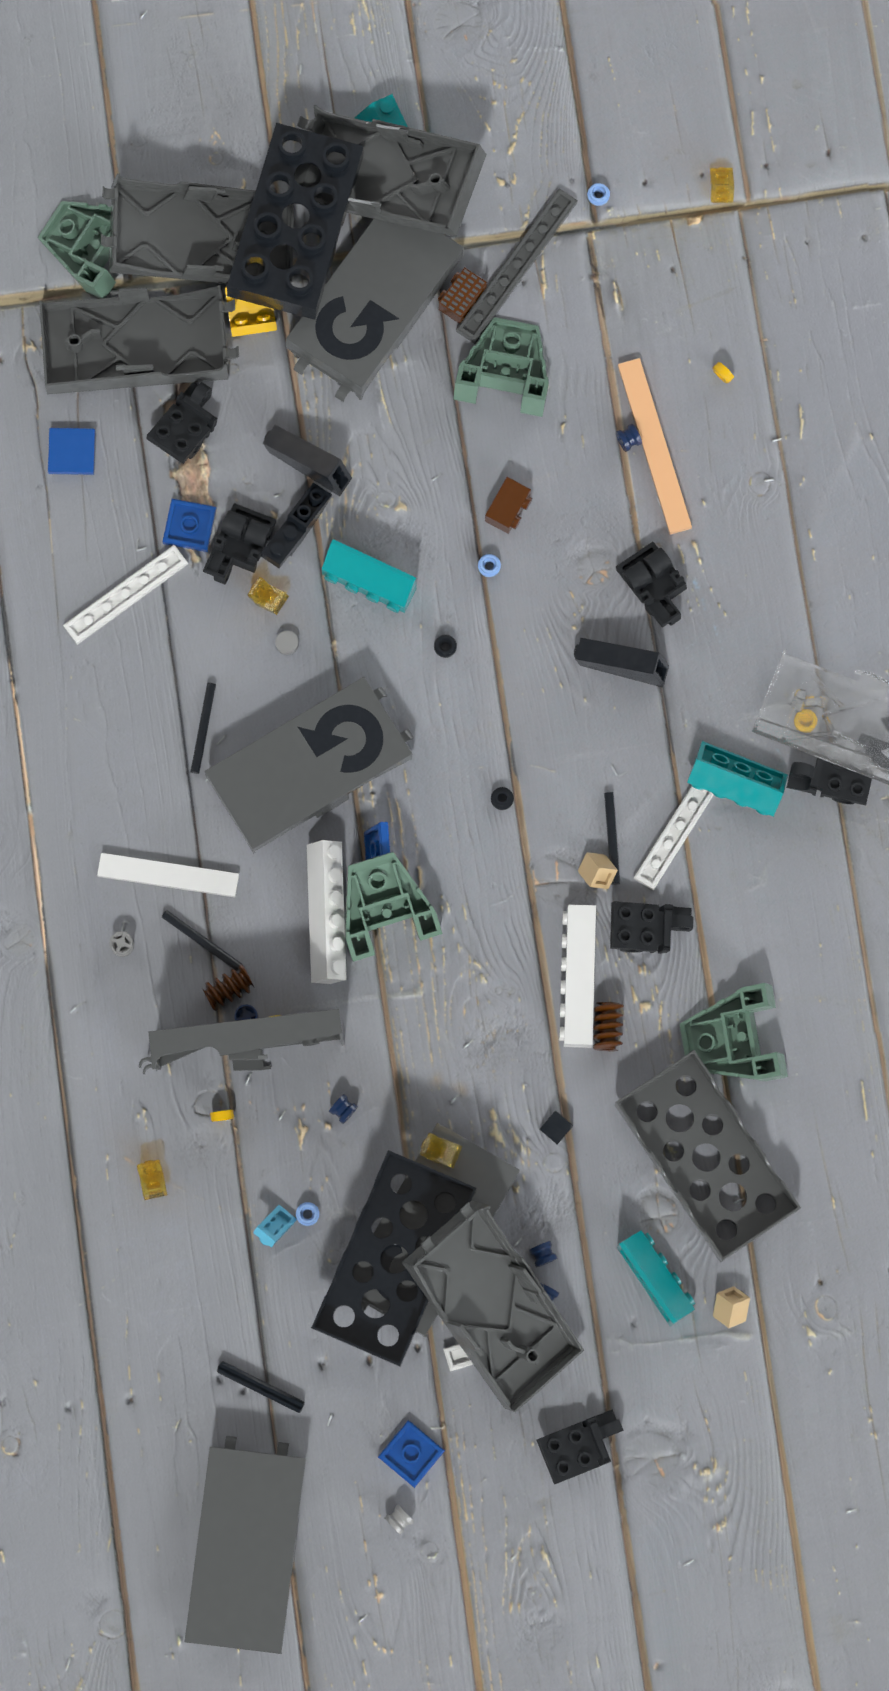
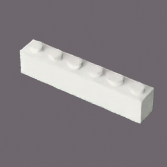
[307,840,346,984]
[559,905,596,1048]

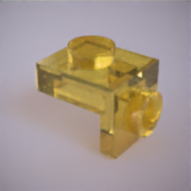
[710,167,734,203]
[248,577,289,615]
[420,1133,462,1169]
[137,1160,168,1200]

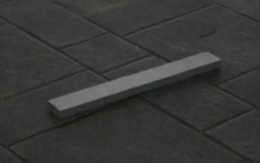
[456,188,578,344]

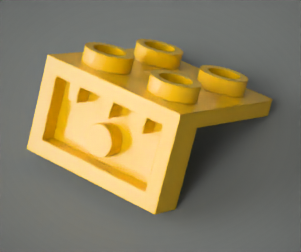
[225,286,277,337]

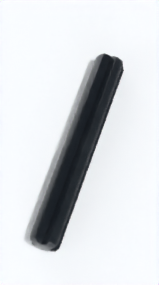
[217,1361,305,1413]

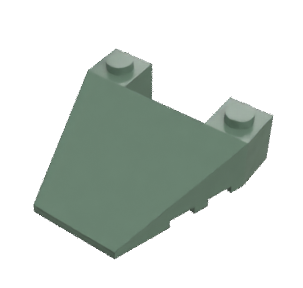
[37,201,116,298]
[453,317,549,417]
[345,852,443,962]
[680,983,788,1081]

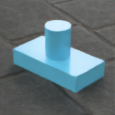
[253,1205,297,1248]

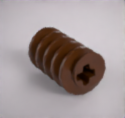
[202,965,255,1011]
[593,1002,624,1052]

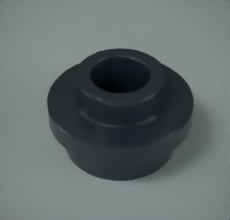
[434,635,457,658]
[491,787,514,810]

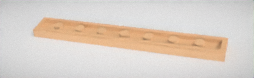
[618,358,692,535]

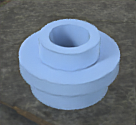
[587,183,610,206]
[478,554,501,577]
[296,1202,320,1226]

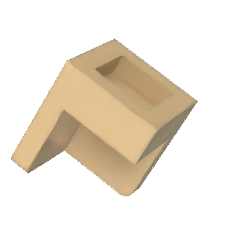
[578,852,618,889]
[713,1286,750,1328]

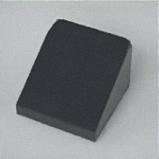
[539,1110,573,1145]

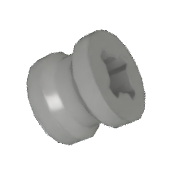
[109,931,134,957]
[384,1505,414,1535]

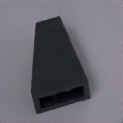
[263,425,352,496]
[574,638,669,687]

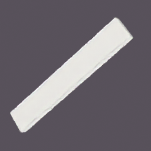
[63,545,188,645]
[634,786,714,891]
[97,853,239,897]

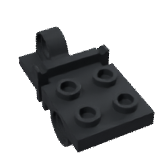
[146,382,218,464]
[203,503,276,585]
[616,542,687,628]
[786,746,875,806]
[610,901,694,954]
[536,1409,624,1485]

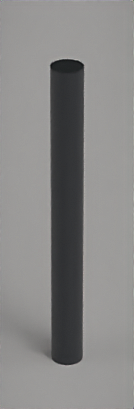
[190,683,216,774]
[604,792,620,885]
[162,910,242,971]

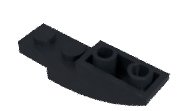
[261,482,332,569]

